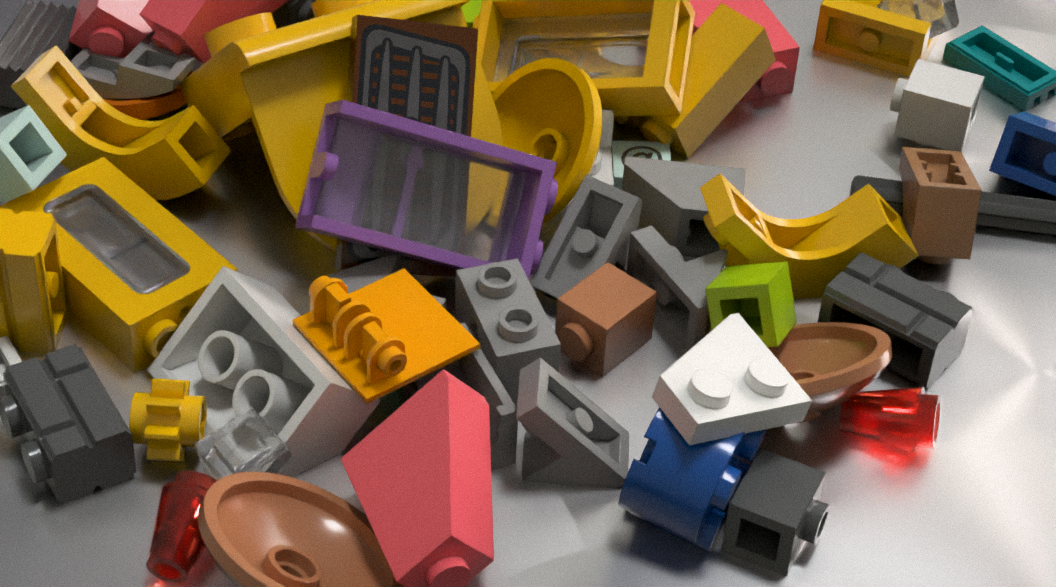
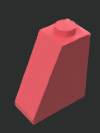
[341,369,494,587]

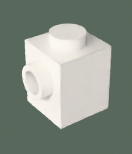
[890,59,985,152]

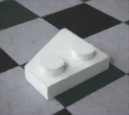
[652,313,812,445]

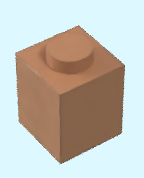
[555,262,657,377]

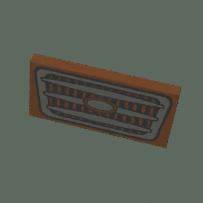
[335,15,478,278]

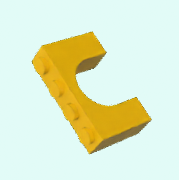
[520,3,776,159]

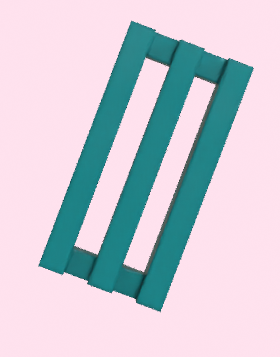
[943,25,1056,111]

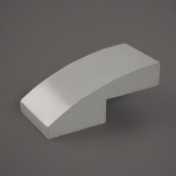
[70,42,195,100]

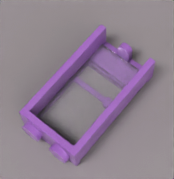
[295,100,558,280]

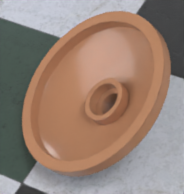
[768,322,892,423]
[198,471,405,587]

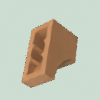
[899,147,982,264]

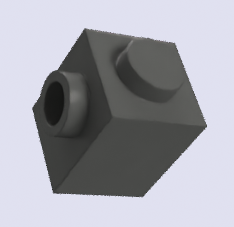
[721,448,830,576]

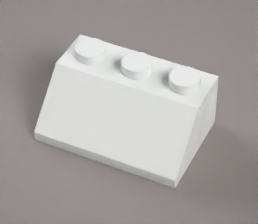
[147,266,381,477]

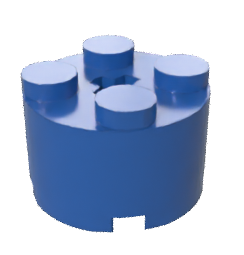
[618,407,767,551]

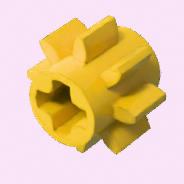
[129,378,207,462]

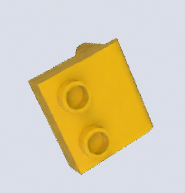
[180,0,503,252]

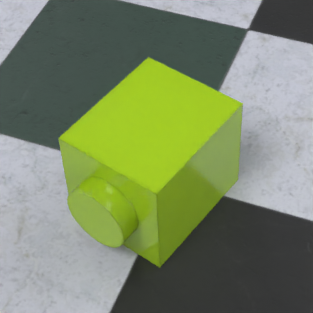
[705,261,797,347]

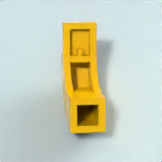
[11,45,232,200]
[700,173,919,299]

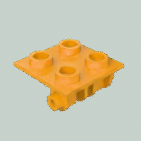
[292,268,480,404]

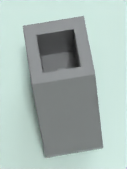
[622,156,745,257]

